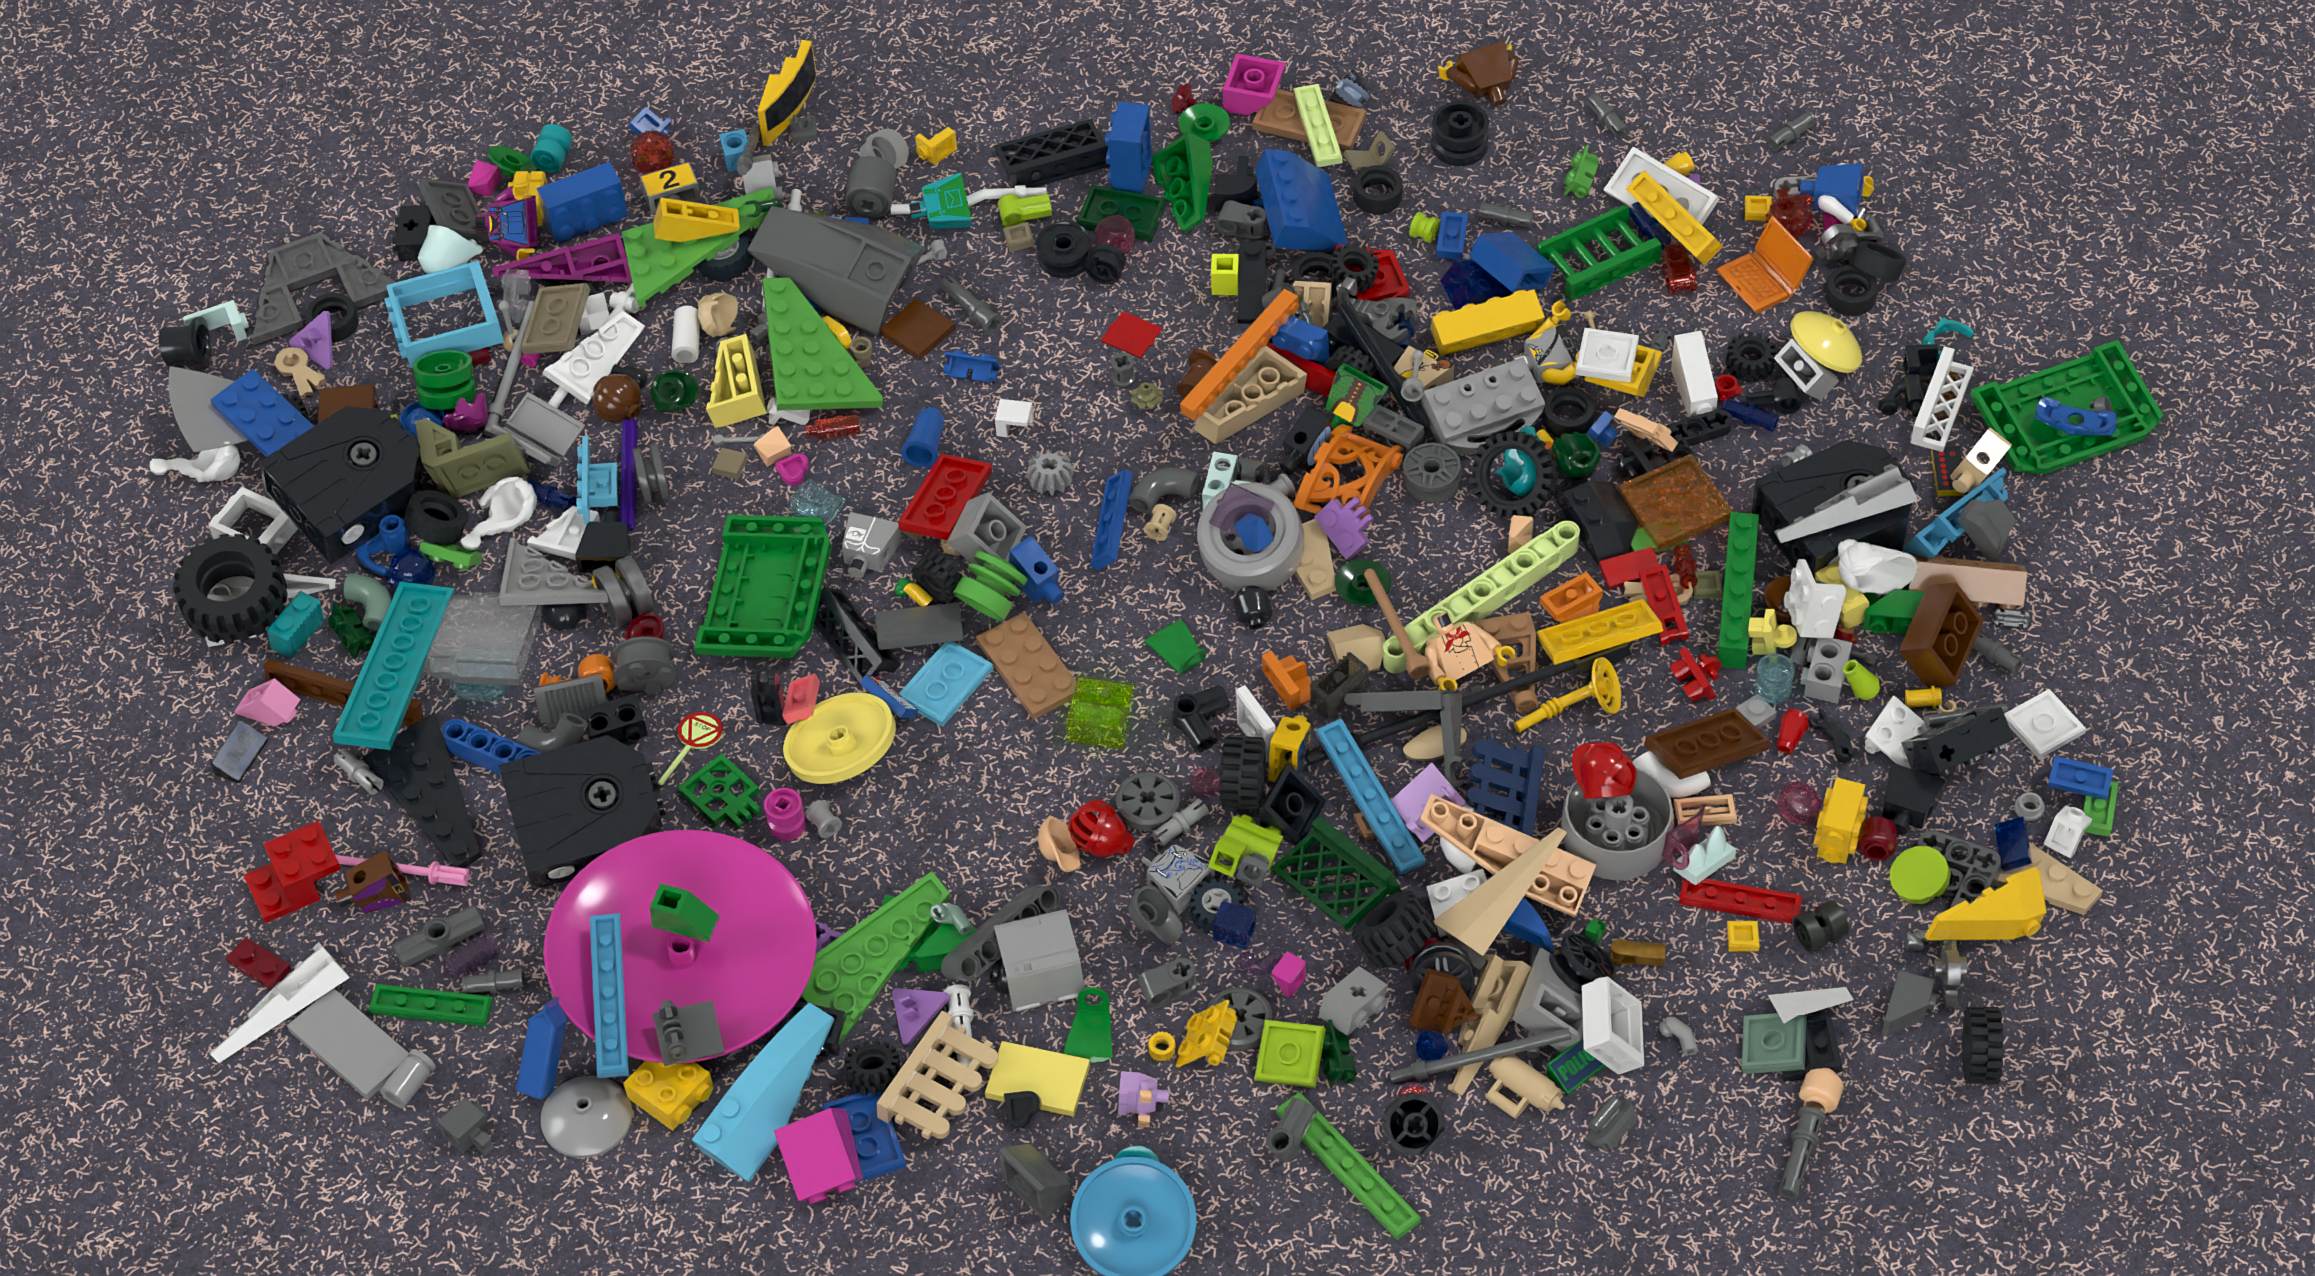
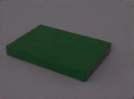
[1076,184,1166,242]

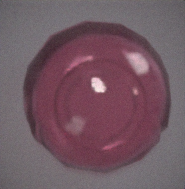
[1095,215,1136,255]
[1777,781,1823,825]

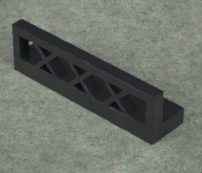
[814,587,900,682]

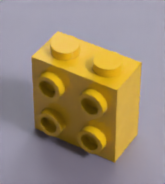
[1814,777,1869,864]
[623,1061,714,1131]

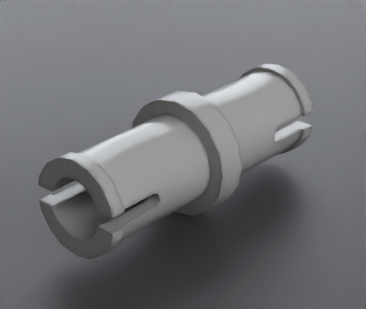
[334,748,383,795]
[1152,798,1209,847]

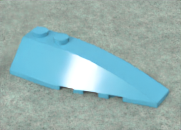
[692,1002,834,1183]

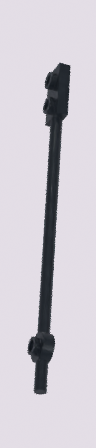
[1305,643,1631,766]

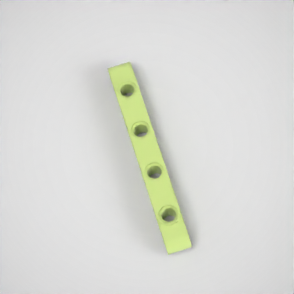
[1383,521,1580,674]

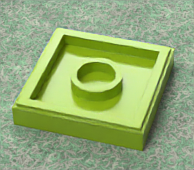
[1254,1020,1326,1088]

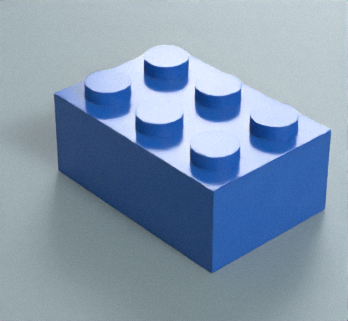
[1105,102,1152,194]
[537,162,628,243]

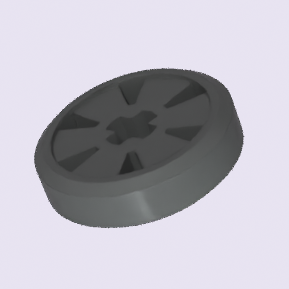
[1116,772,1180,831]
[1207,987,1272,1051]

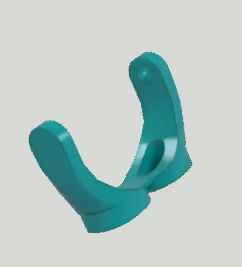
[1921,317,1974,361]

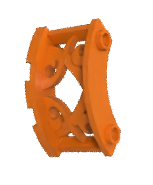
[1293,424,1403,520]

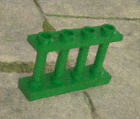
[1537,204,1662,302]

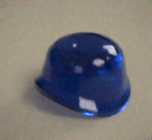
[386,548,435,590]

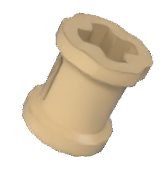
[1144,504,1177,541]

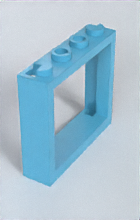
[384,260,504,368]

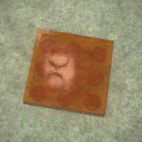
[1618,453,1733,551]

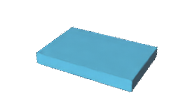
[899,642,994,727]

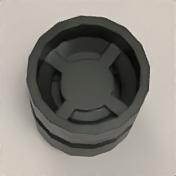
[1792,900,1849,952]

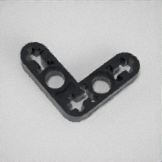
[1658,409,1732,492]

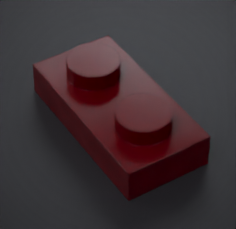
[226,937,292,990]

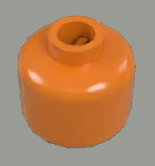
[578,654,616,694]

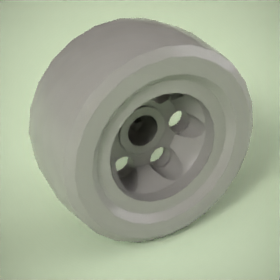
[1197,483,1304,592]
[1561,768,1674,880]

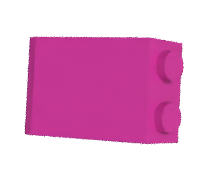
[773,1108,863,1205]

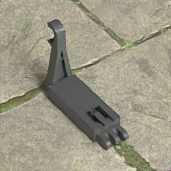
[1345,690,1468,787]

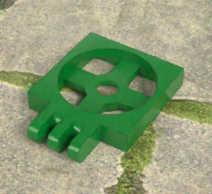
[678,754,761,829]

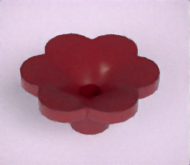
[1171,83,1196,114]

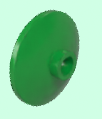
[1179,103,1230,142]
[487,146,537,177]

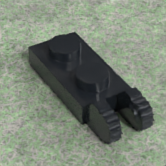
[750,667,786,726]

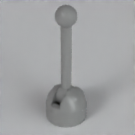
[1401,350,1424,401]

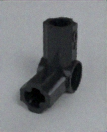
[1172,685,1230,753]

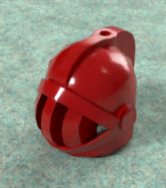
[1572,742,1637,799]
[1068,799,1135,858]

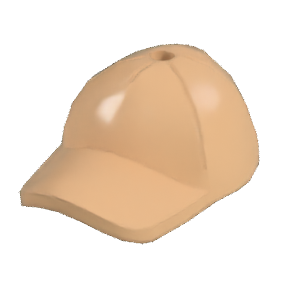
[1038,816,1080,872]

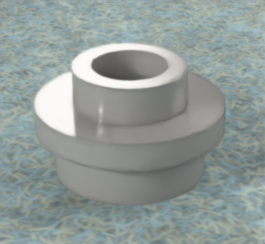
[2014,792,2045,821]

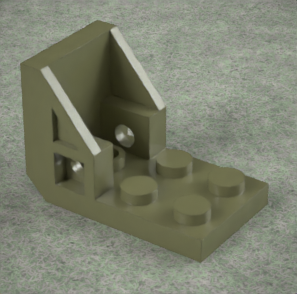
[415,418,531,498]

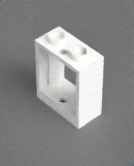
[209,487,298,555]
[1582,976,1644,1074]

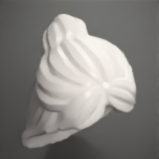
[1838,539,1918,595]

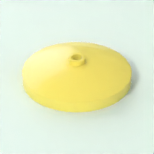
[783,693,896,784]

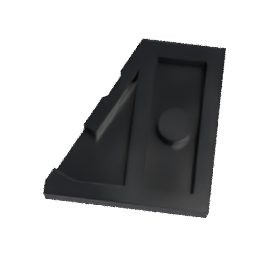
[1782,1013,1843,1082]

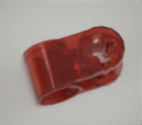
[1662,243,1697,295]

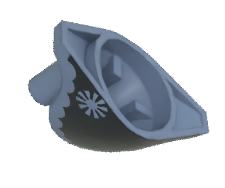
[1330,69,1370,109]

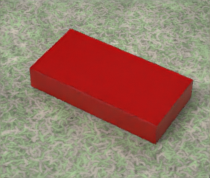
[1598,547,1660,590]

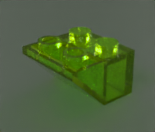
[1066,676,1135,750]

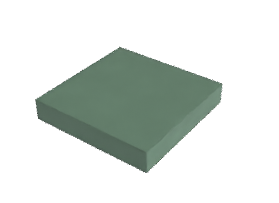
[1741,1013,1806,1074]

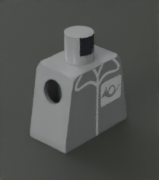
[842,512,902,578]

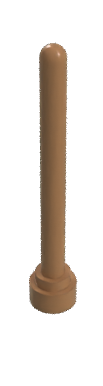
[1364,569,1431,680]

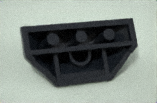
[1551,479,1638,567]

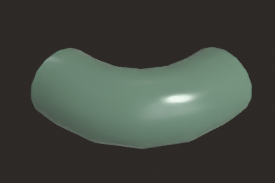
[344,573,392,632]

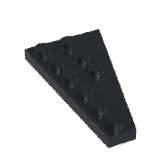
[362,712,482,868]

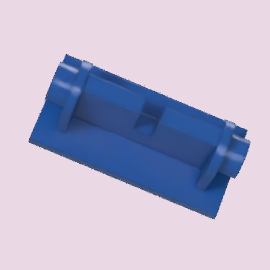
[943,350,1001,383]

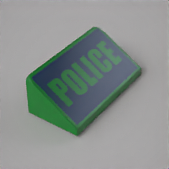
[1546,1037,1606,1096]

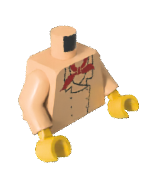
[1425,612,1515,692]

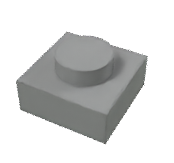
[1736,694,1777,729]

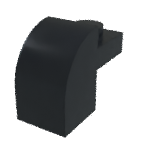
[1214,156,1258,212]

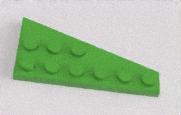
[801,871,950,1045]

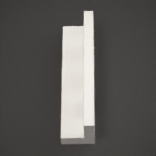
[1911,346,1974,452]

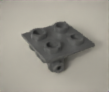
[652,1000,725,1066]

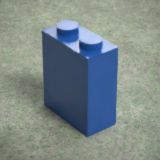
[1469,232,1556,292]

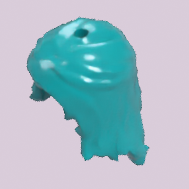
[1495,426,1540,498]

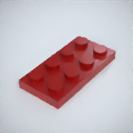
[898,453,992,540]

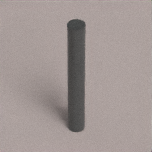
[1924,703,2008,727]

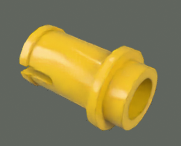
[1905,686,1942,709]

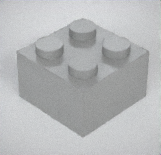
[947,492,1027,567]

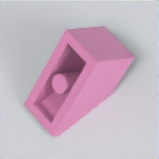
[234,678,301,726]

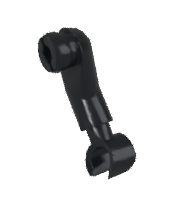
[1809,709,1854,763]

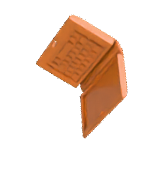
[1716,216,1813,313]

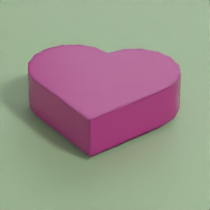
[774,453,809,486]

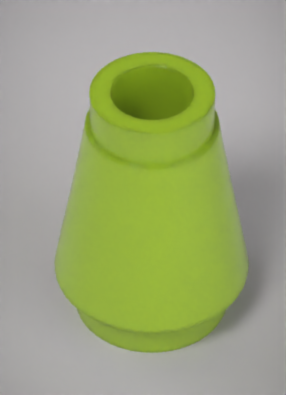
[1843,660,1880,700]

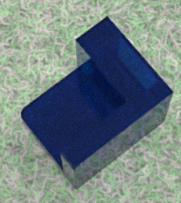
[1212,901,1256,949]

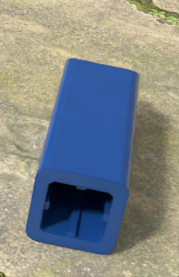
[516,997,567,1099]

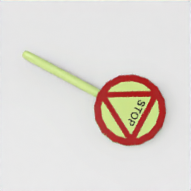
[658,712,723,786]

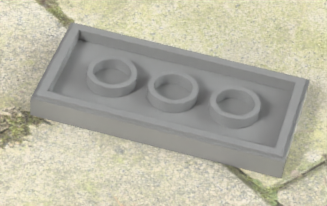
[287,988,409,1100]

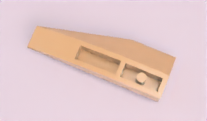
[1419,794,1596,917]

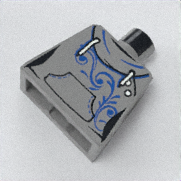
[1142,845,1215,916]

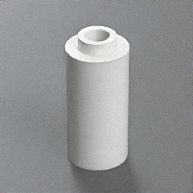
[671,306,700,363]

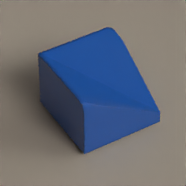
[1234,513,1274,552]

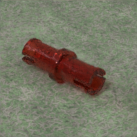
[1673,543,1698,589]

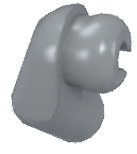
[1659,1017,1698,1056]

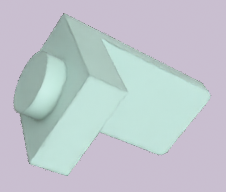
[183,300,249,342]

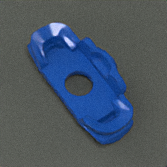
[2035,397,2117,436]

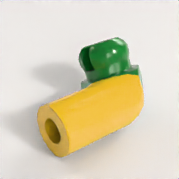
[894,578,933,606]

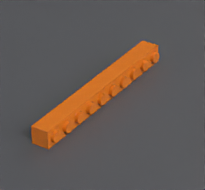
[1180,288,1299,421]

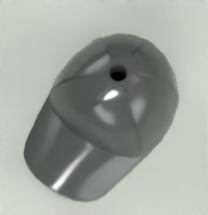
[1128,886,1183,945]

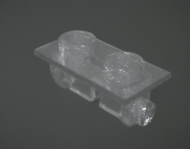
[499,268,531,323]

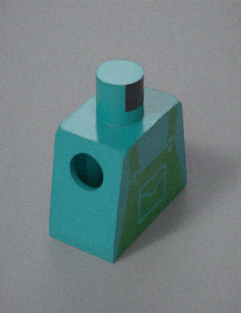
[909,173,972,229]

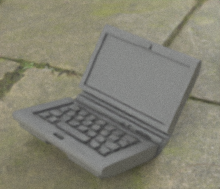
[491,392,585,467]
[994,909,1085,1012]

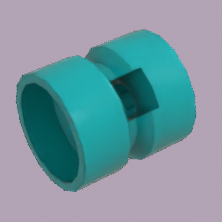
[530,124,573,173]

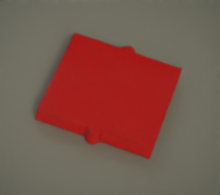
[1100,311,1163,358]

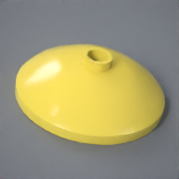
[1790,311,1862,373]

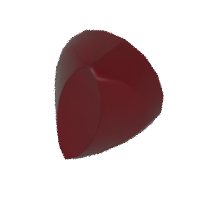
[625,613,665,640]

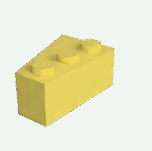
[706,334,767,428]

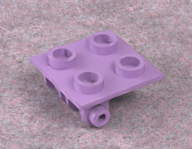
[1391,763,1466,843]

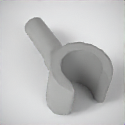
[916,239,947,266]

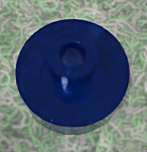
[1416,1030,1449,1062]

